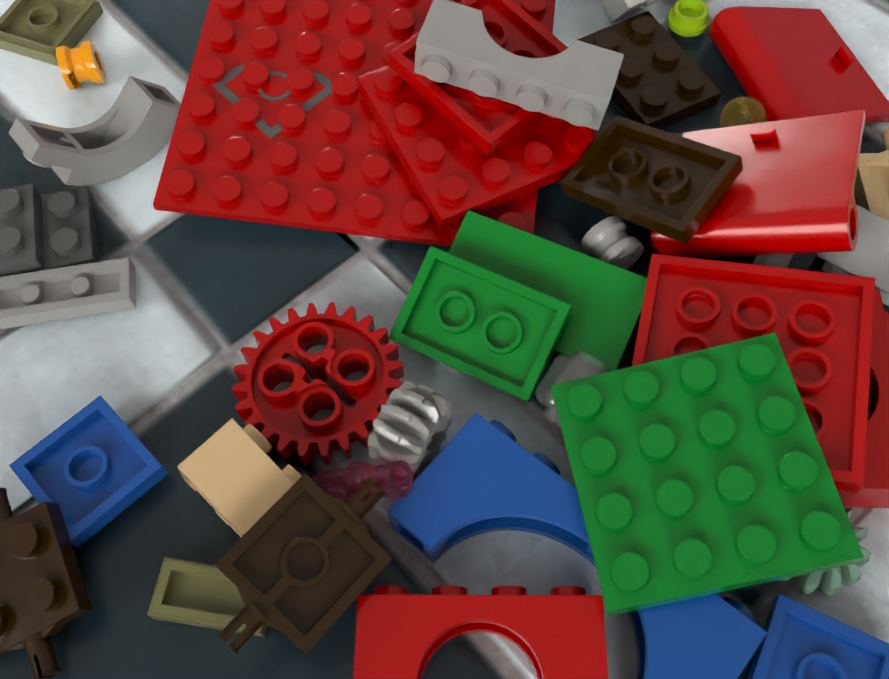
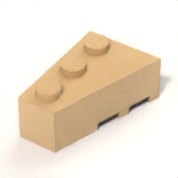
[177,418,302,537]

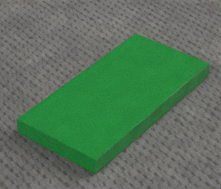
[448,210,647,373]

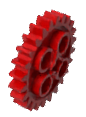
[232,302,404,466]

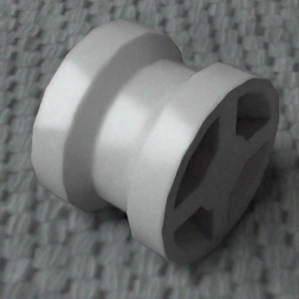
[581,216,644,270]

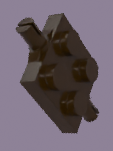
[214,473,393,655]
[0,488,93,679]

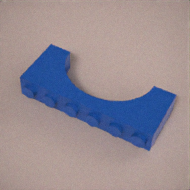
[387,413,768,679]

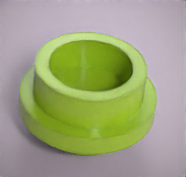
[667,0,710,37]

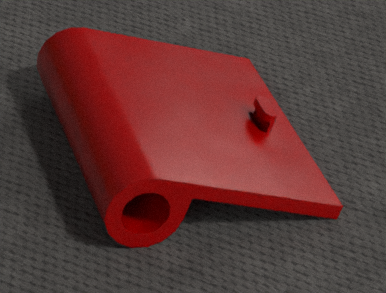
[708,6,889,123]
[651,110,866,258]

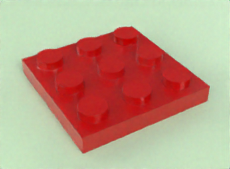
[389,0,568,155]

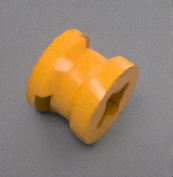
[55,40,106,90]

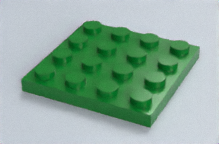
[551,332,863,616]

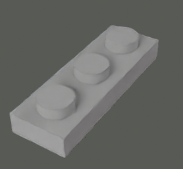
[0,257,136,329]

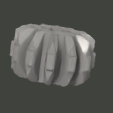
[368,381,452,479]

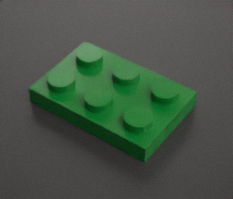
[388,246,573,403]

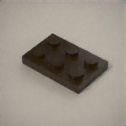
[577,11,721,130]
[560,115,743,244]

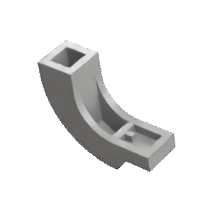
[9,76,181,186]

